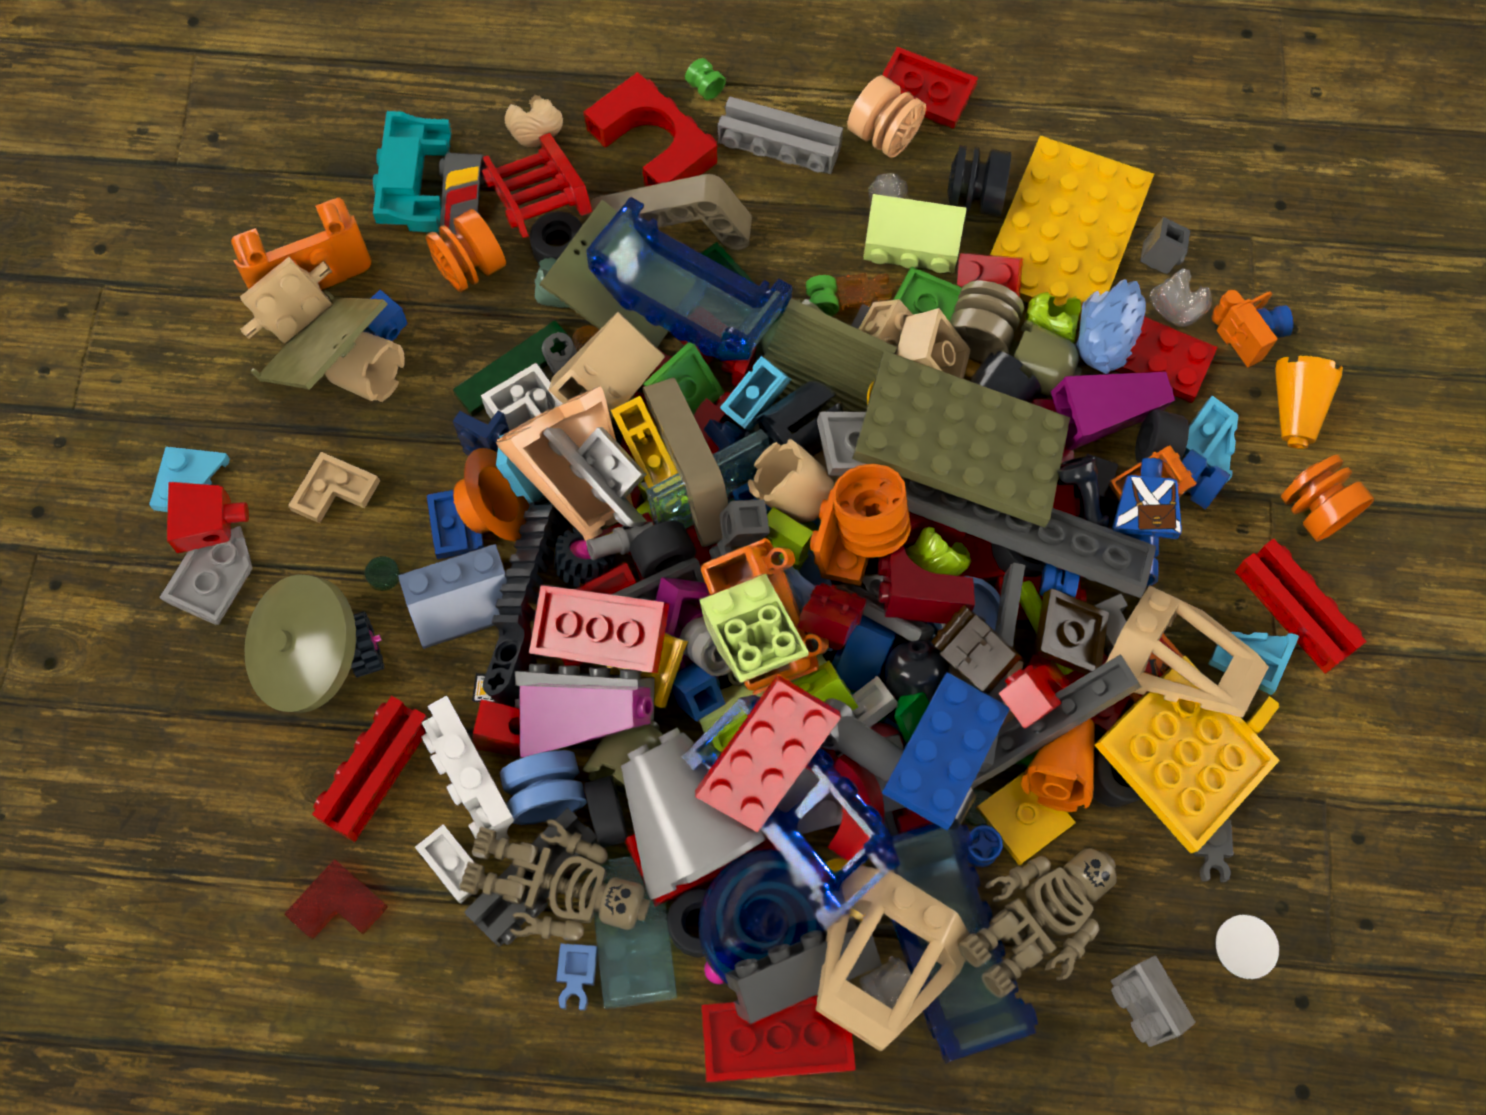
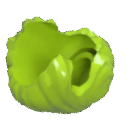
[1025,292,1081,343]
[905,527,971,576]

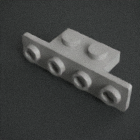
[543,427,647,527]

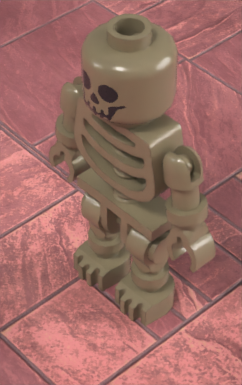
[460,820,651,940]
[958,848,1117,998]

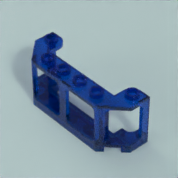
[682,694,901,930]

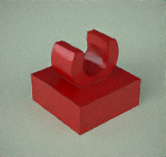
[721,344,756,386]

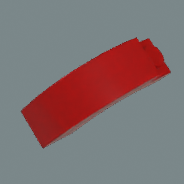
[805,746,885,866]

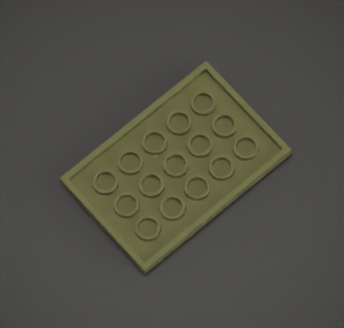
[852,351,1070,528]

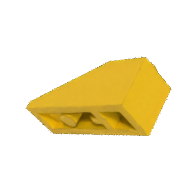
[611,396,683,499]

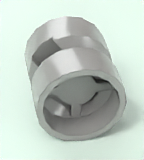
[680,617,731,676]

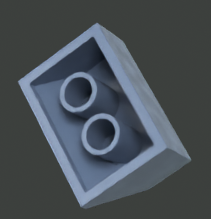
[398,544,508,649]

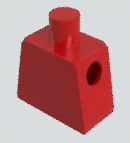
[167,482,249,553]
[473,699,520,756]

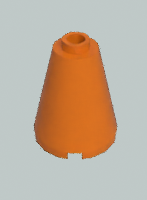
[1021,719,1095,812]

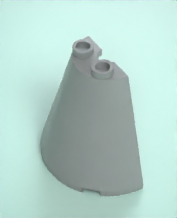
[621,728,775,900]

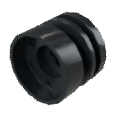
[947,145,1012,217]

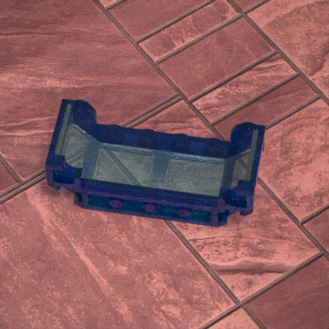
[586,196,792,361]
[873,824,1038,1064]

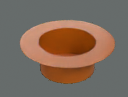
[453,448,530,541]

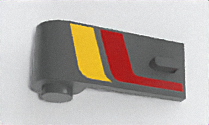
[439,153,486,238]

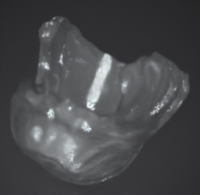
[1150,268,1212,327]

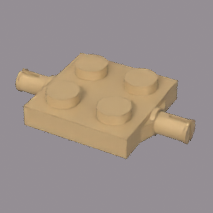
[240,257,333,344]

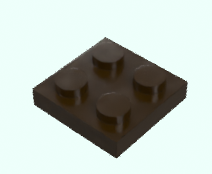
[1034,588,1109,675]

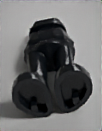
[1057,456,1111,529]

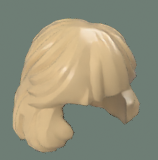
[505,95,563,147]

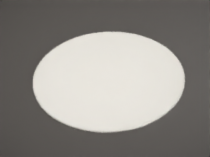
[1216,915,1279,979]

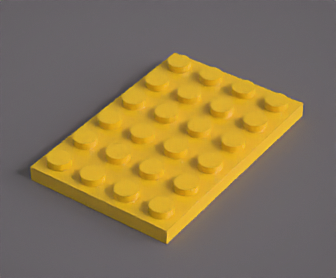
[990,135,1154,321]

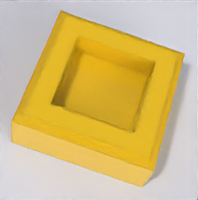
[1247,696,1280,735]

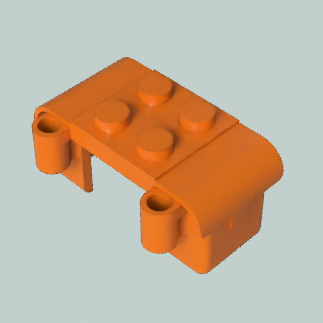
[231,198,372,290]
[701,538,829,695]

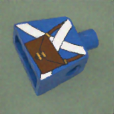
[1112,458,1182,539]

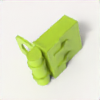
[764,507,817,572]

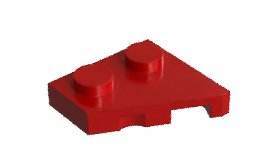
[957,252,1023,297]

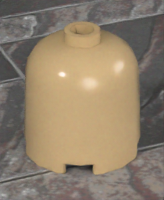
[325,331,405,402]
[748,439,834,523]

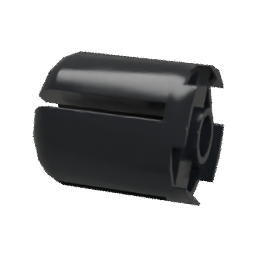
[753,381,847,457]

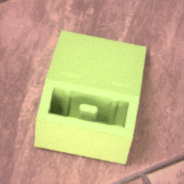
[699,574,809,683]

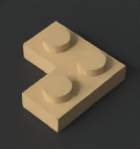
[288,452,380,523]

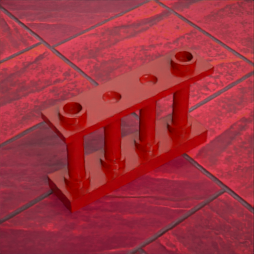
[481,133,593,238]

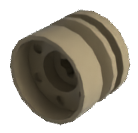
[950,281,1024,363]

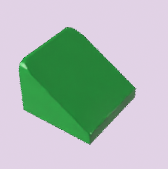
[894,692,929,743]

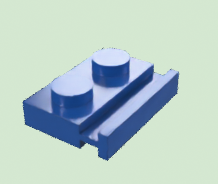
[426,490,485,559]

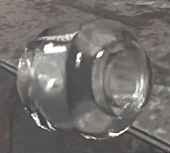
[868,173,909,210]

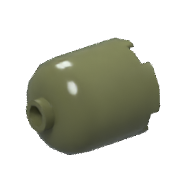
[1009,320,1082,397]
[582,720,663,805]

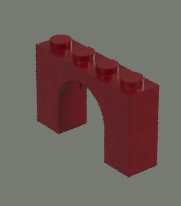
[878,512,975,624]

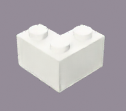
[481,363,563,431]

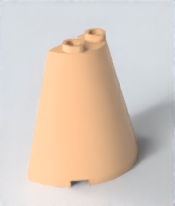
[496,386,633,541]

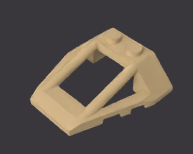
[1106,585,1269,717]
[816,864,970,1051]

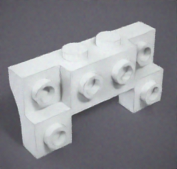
[421,696,514,840]

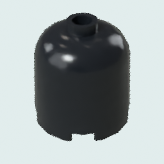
[969,351,1041,403]
[884,640,952,724]

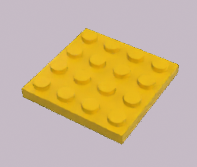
[1094,655,1280,854]

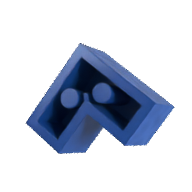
[832,615,900,692]

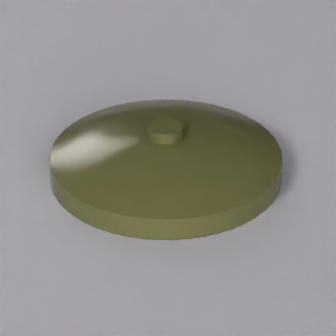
[244,574,356,713]

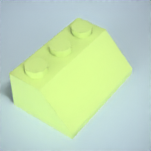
[863,194,966,273]

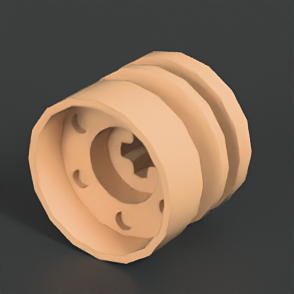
[847,75,926,158]

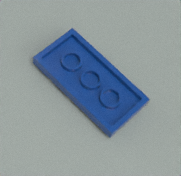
[881,672,1010,830]

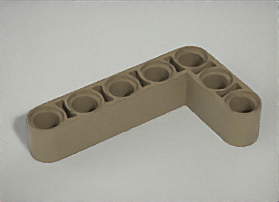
[588,174,752,250]
[643,377,729,548]

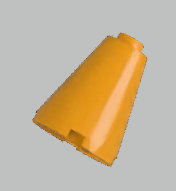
[1275,356,1343,449]

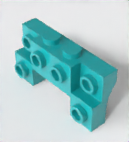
[373,111,452,232]

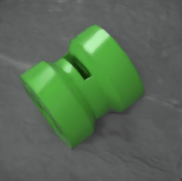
[685,58,726,100]
[806,275,839,316]

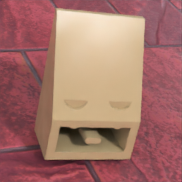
[548,312,665,419]

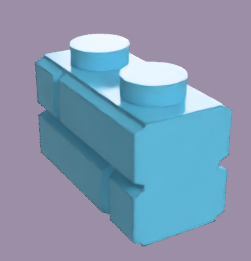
[720,356,792,431]

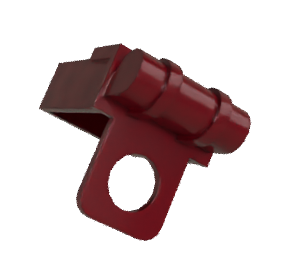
[797,583,867,650]

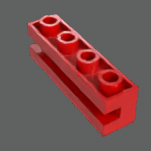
[1235,538,1367,674]
[311,695,428,843]

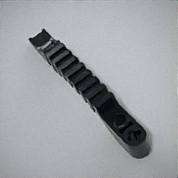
[483,495,568,708]

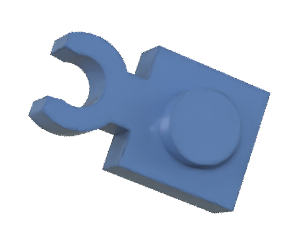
[556,944,598,1011]

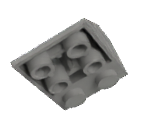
[1110,955,1196,1047]

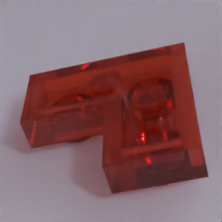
[284,859,388,939]

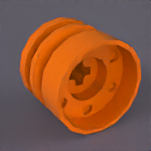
[426,209,506,293]
[1281,455,1375,542]
[832,464,911,558]

